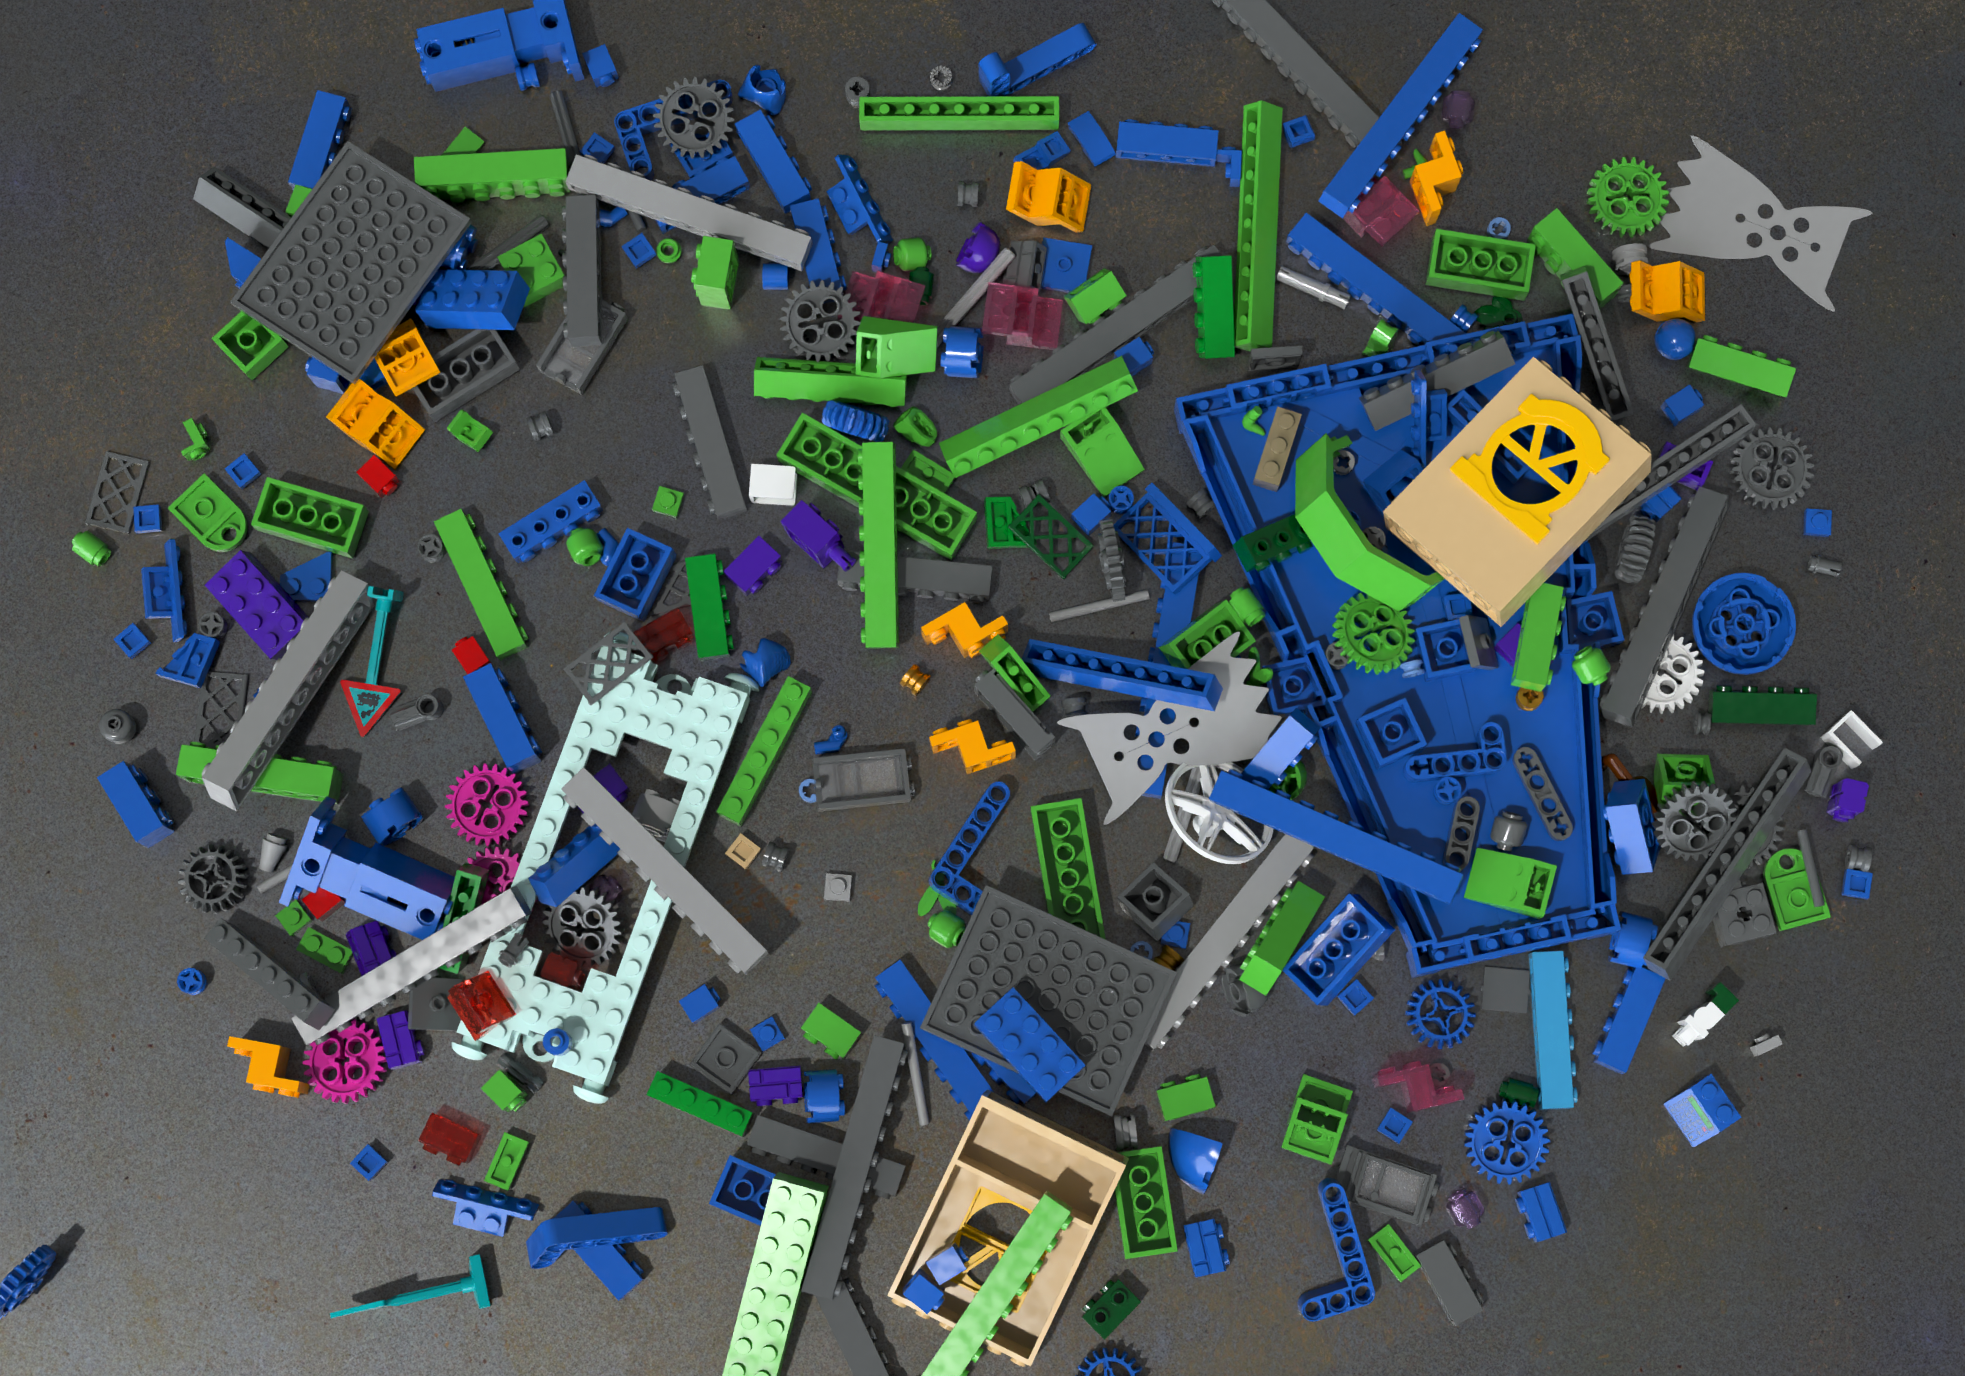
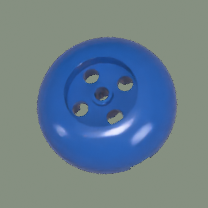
[1692,573,1796,675]

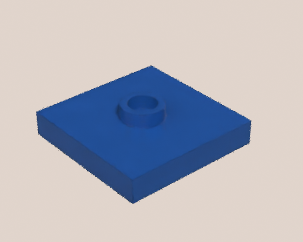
[1041,237,1092,293]

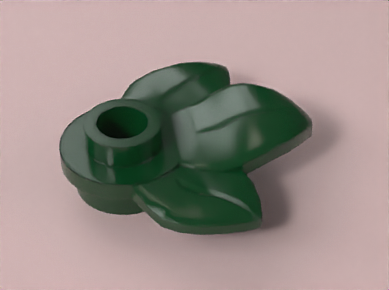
[1474,296,1523,330]

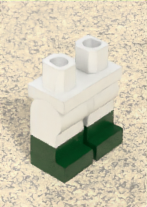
[1672,982,1739,1047]

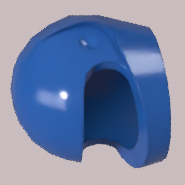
[1654,318,1696,360]

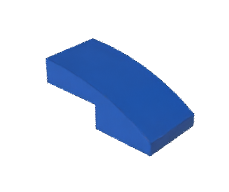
[1067,111,1116,167]
[1013,131,1071,170]

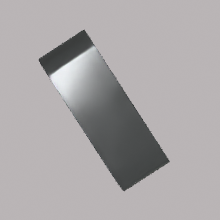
[1443,797,1480,872]

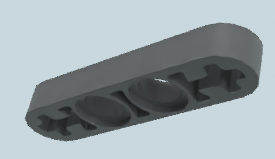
[1512,747,1573,841]

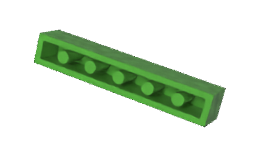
[754,357,907,407]
[434,509,529,661]
[716,676,812,827]

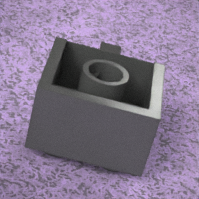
[1712,879,1777,948]

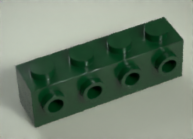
[1232,514,1313,572]
[1708,685,1817,725]

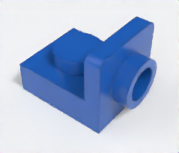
[1216,147,1242,187]

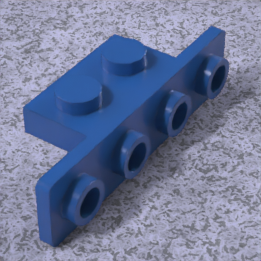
[826,154,893,244]
[1410,370,1447,470]
[141,539,187,642]
[432,1179,539,1237]

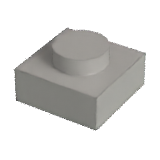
[824,873,852,902]
[1750,1033,1783,1057]

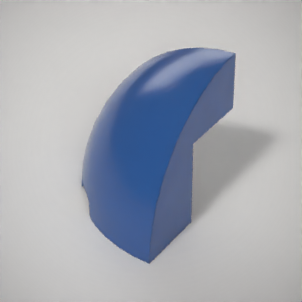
[1168,1128,1223,1195]

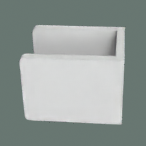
[749,464,797,506]
[1820,710,1883,769]

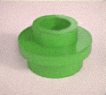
[656,238,682,263]

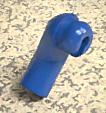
[600,206,628,227]
[597,528,619,566]
[814,725,847,755]

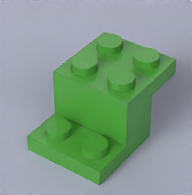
[1281,1074,1353,1165]

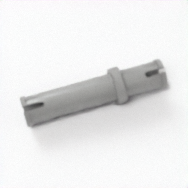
[1276,265,1351,310]

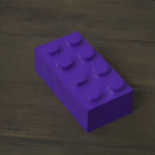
[205,550,309,660]

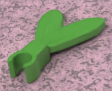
[1245,647,1273,687]
[918,860,956,916]

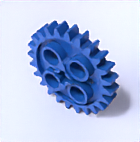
[1464,1099,1550,1185]
[0,1244,57,1319]

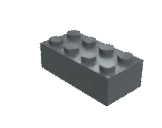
[413,329,520,422]

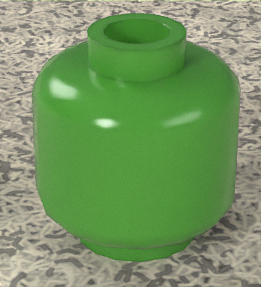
[893,237,932,271]
[566,528,603,566]
[1572,645,1611,686]
[928,910,966,948]

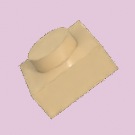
[725,833,762,870]

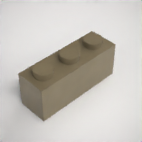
[1252,406,1302,492]

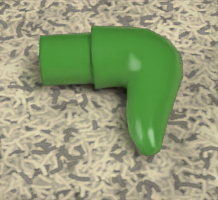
[1402,149,1428,179]
[1242,406,1265,436]

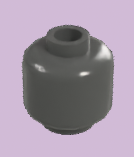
[99,709,136,744]
[1490,811,1527,851]

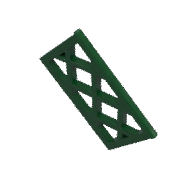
[1007,494,1094,579]

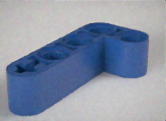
[1403,722,1507,782]

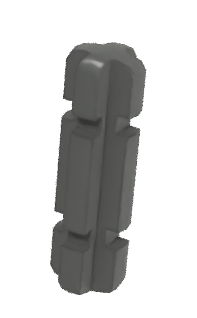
[497,1053,543,1093]

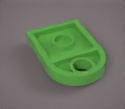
[168,473,248,552]
[1763,849,1831,932]

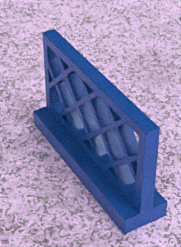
[1113,483,1223,595]

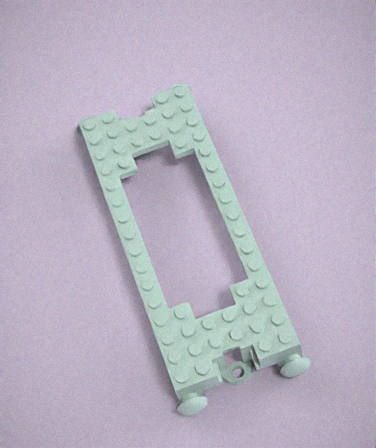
[452,632,759,1104]

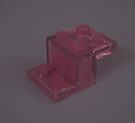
[1343,176,1419,246]
[838,271,925,323]
[982,282,1063,350]
[1372,1061,1464,1113]

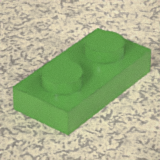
[901,449,955,494]
[296,927,353,974]
[484,1132,530,1191]
[1368,1224,1421,1282]

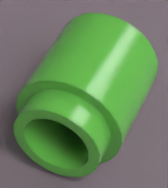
[72,531,111,567]
[1229,587,1266,627]

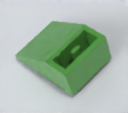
[856,316,938,378]
[1060,407,1145,497]
[1464,848,1557,919]

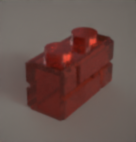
[633,607,694,662]
[541,952,585,990]
[419,1113,482,1166]

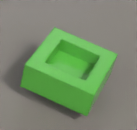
[652,486,684,519]
[275,900,313,936]

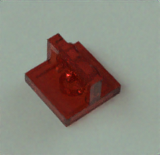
[447,971,516,1041]

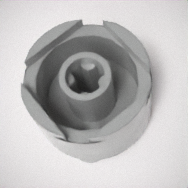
[631,789,680,842]

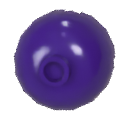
[956,222,1001,274]

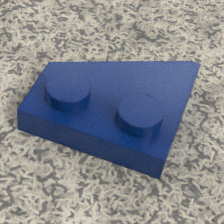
[666,133,734,179]
[280,552,333,602]
[155,633,220,689]

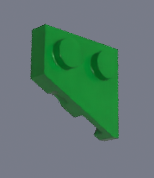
[984,497,1037,549]

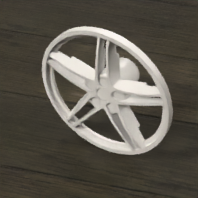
[1165,762,1274,864]

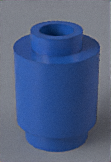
[543,1028,572,1056]

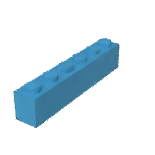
[1528,951,1577,1110]

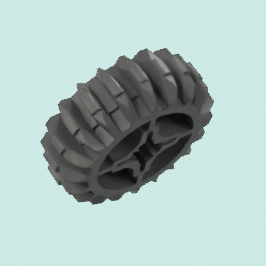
[1614,514,1656,584]
[178,844,249,914]

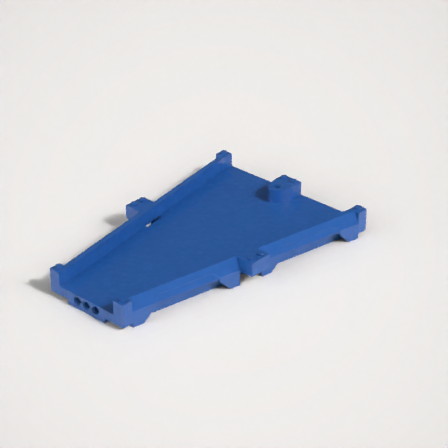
[1174,313,1624,978]

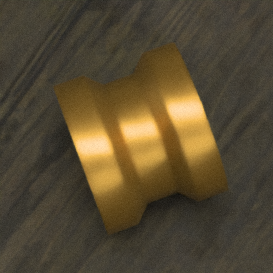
[900,664,931,696]
[1516,688,1544,711]
[1152,945,1185,971]

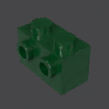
[1081,1279,1141,1340]

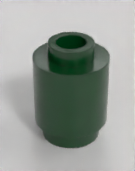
[907,267,934,306]
[1498,1077,1539,1108]

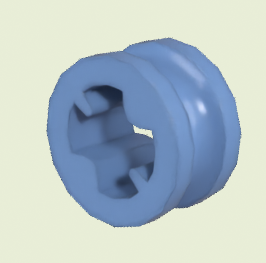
[1487,217,1511,240]
[1400,660,1425,678]
[799,779,822,803]
[1130,941,1153,960]

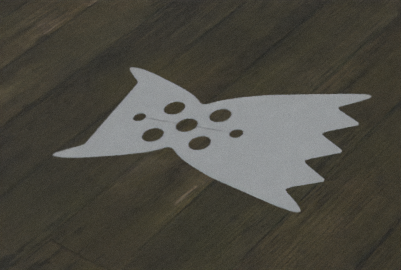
[1648,135,1873,312]
[1057,632,1282,825]

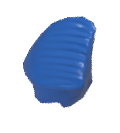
[738,65,786,116]
[740,638,791,687]

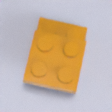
[1410,131,1463,227]
[1006,161,1091,233]
[1629,260,1705,322]
[375,319,441,397]
[326,379,425,469]
[921,602,1008,658]
[929,719,1016,775]
[227,1036,309,1098]

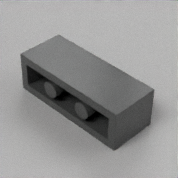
[1414,1240,1484,1326]

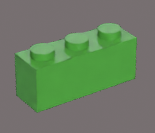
[979,634,1050,712]

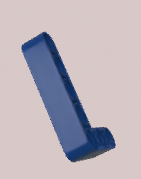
[978,23,1097,96]
[614,80,733,181]
[929,782,1010,916]
[1297,1177,1375,1322]
[526,1207,668,1269]

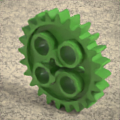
[1586,157,1669,238]
[1332,593,1415,675]

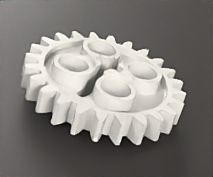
[1620,634,1704,714]

